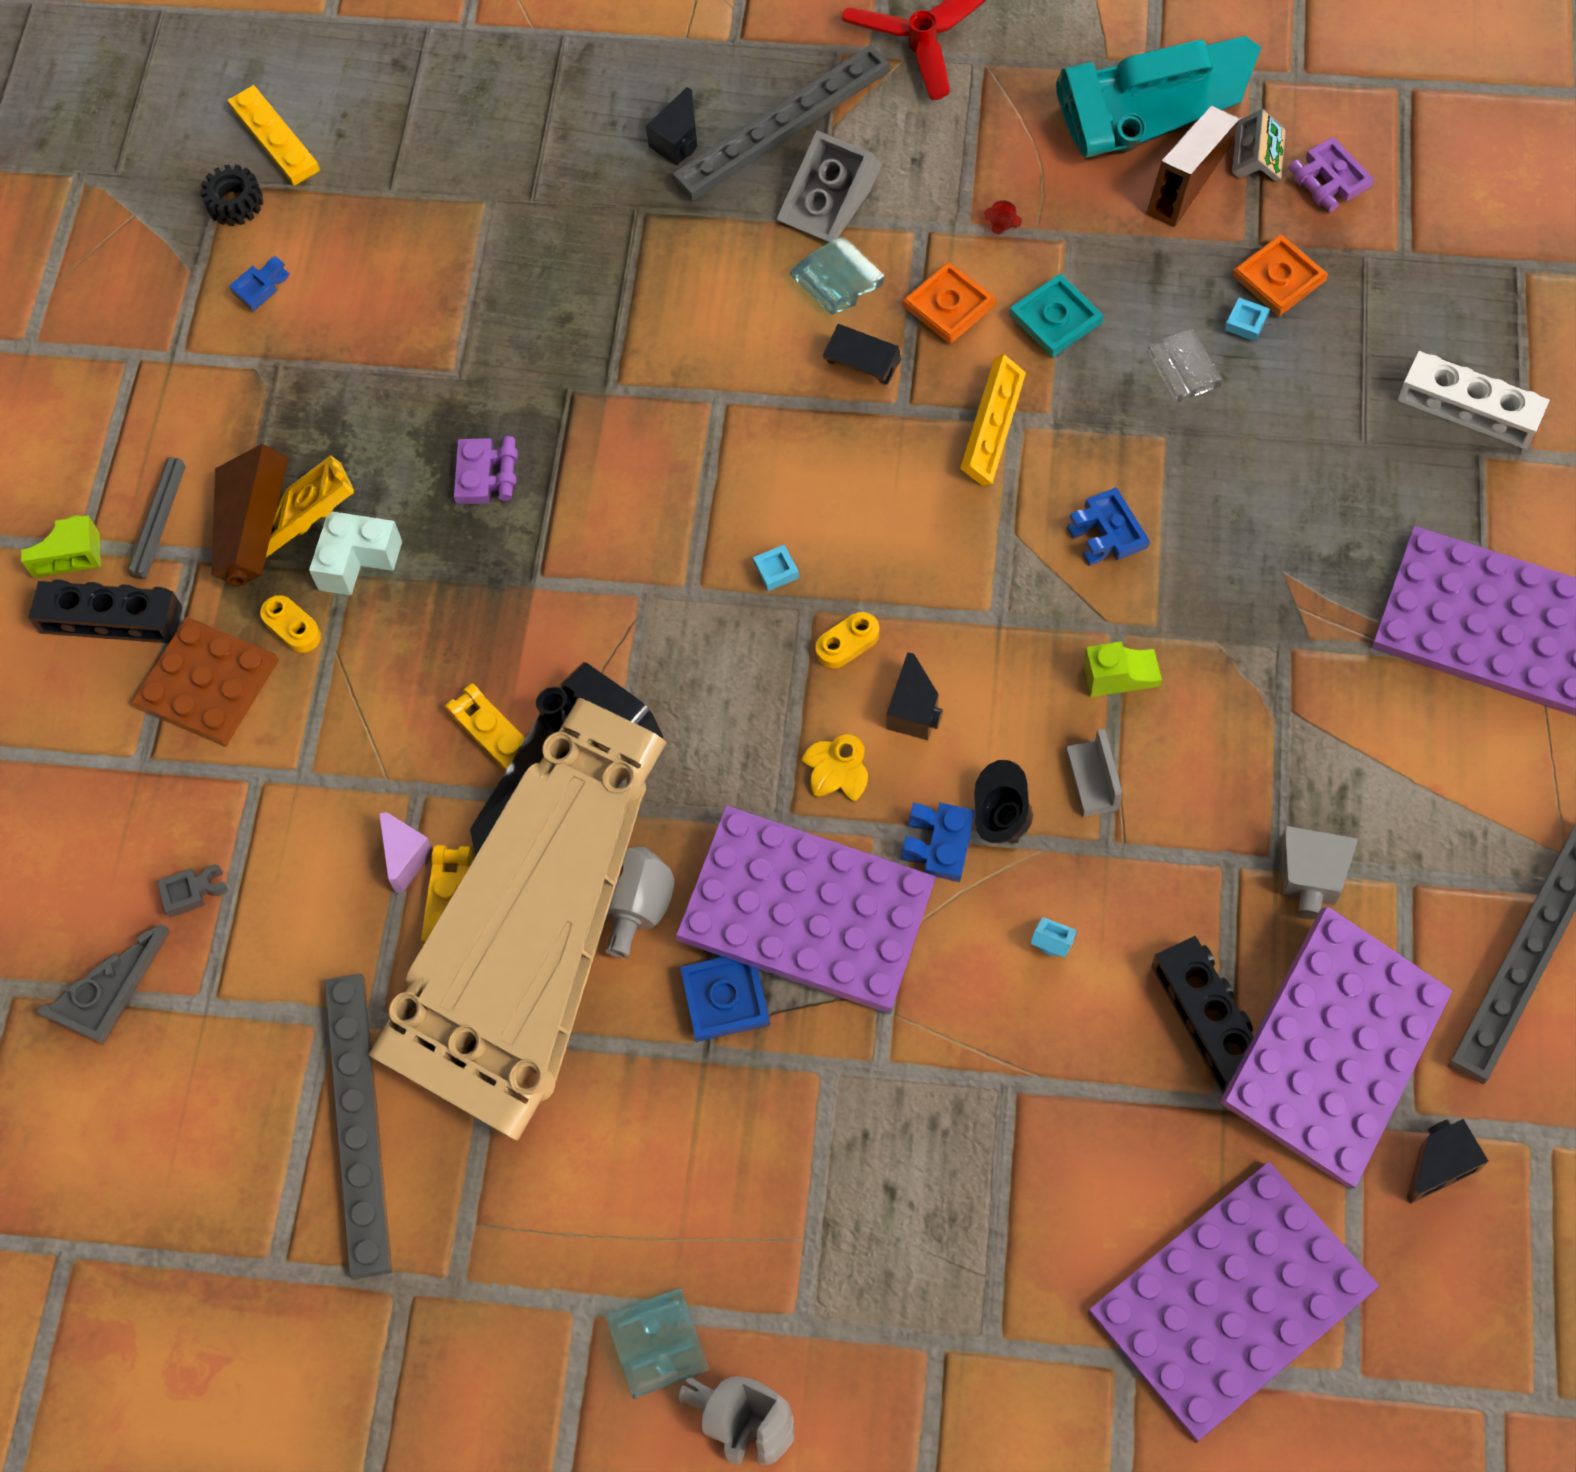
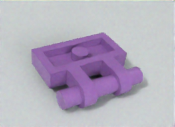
[1288,137,1374,213]
[454,436,518,504]

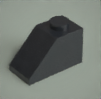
[646,87,698,165]
[887,652,943,740]
[1407,1119,1489,1204]

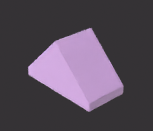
[379,812,433,893]

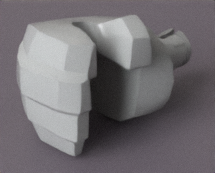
[605,846,675,958]
[679,1376,795,1465]

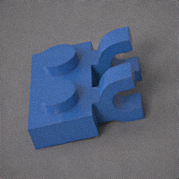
[1067,487,1150,566]
[901,803,975,882]

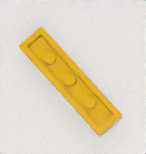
[228,85,320,186]
[960,354,1026,486]

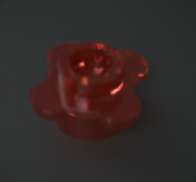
[984,200,1022,234]

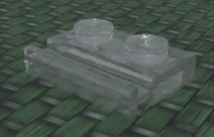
[1147,328,1222,403]

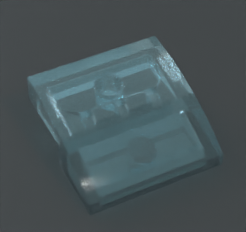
[790,237,885,315]
[606,1288,710,1399]

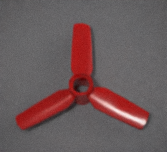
[842,0,987,100]

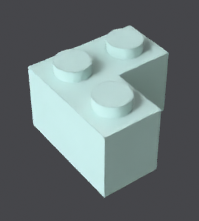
[309,511,402,595]

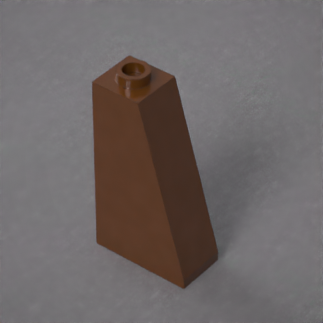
[1146,106,1240,227]
[211,444,288,587]

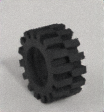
[200,164,263,226]

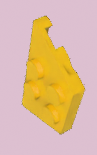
[266,455,354,558]

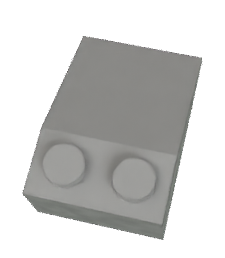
[776,130,883,244]

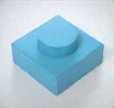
[1225,298,1270,342]
[753,544,799,591]
[1030,917,1078,958]

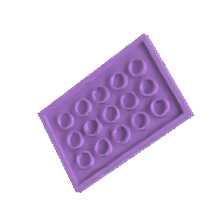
[1372,526,1576,716]
[676,805,936,1014]
[1219,906,1453,1189]
[1088,1162,1380,1443]

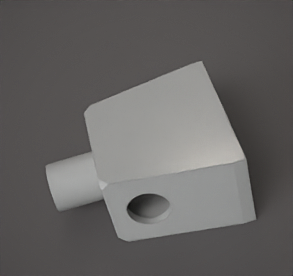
[1280,826,1358,919]

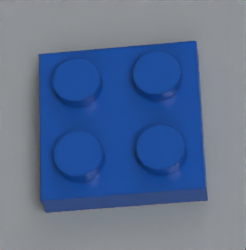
[680,957,770,1042]

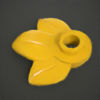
[802,734,868,801]

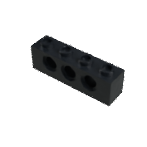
[28,579,183,644]
[1151,936,1253,1094]

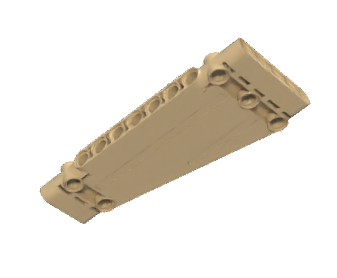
[368,698,667,1141]

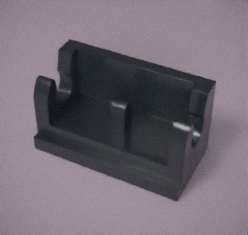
[823,324,901,385]

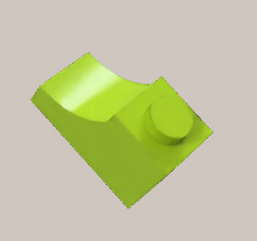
[21,515,101,578]
[1083,641,1162,697]

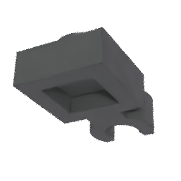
[157,865,228,918]

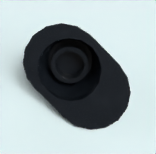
[974,760,1033,844]

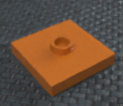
[1232,234,1328,317]
[903,261,996,345]

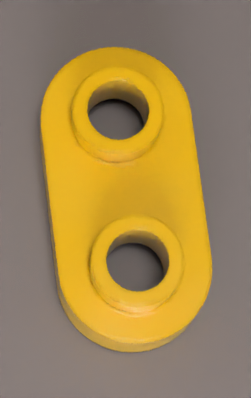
[260,595,321,653]
[816,612,879,669]

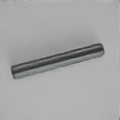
[127,457,185,579]

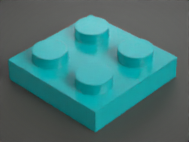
[1009,273,1104,358]

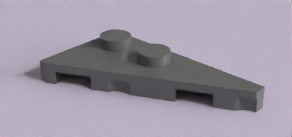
[37,924,170,1045]

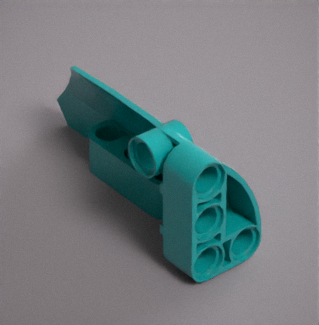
[1056,36,1262,158]

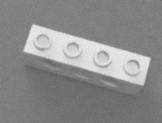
[1398,351,1550,450]

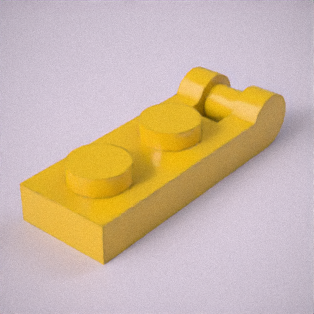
[444,683,525,772]
[421,845,473,945]

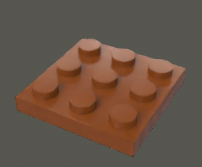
[132,617,279,747]

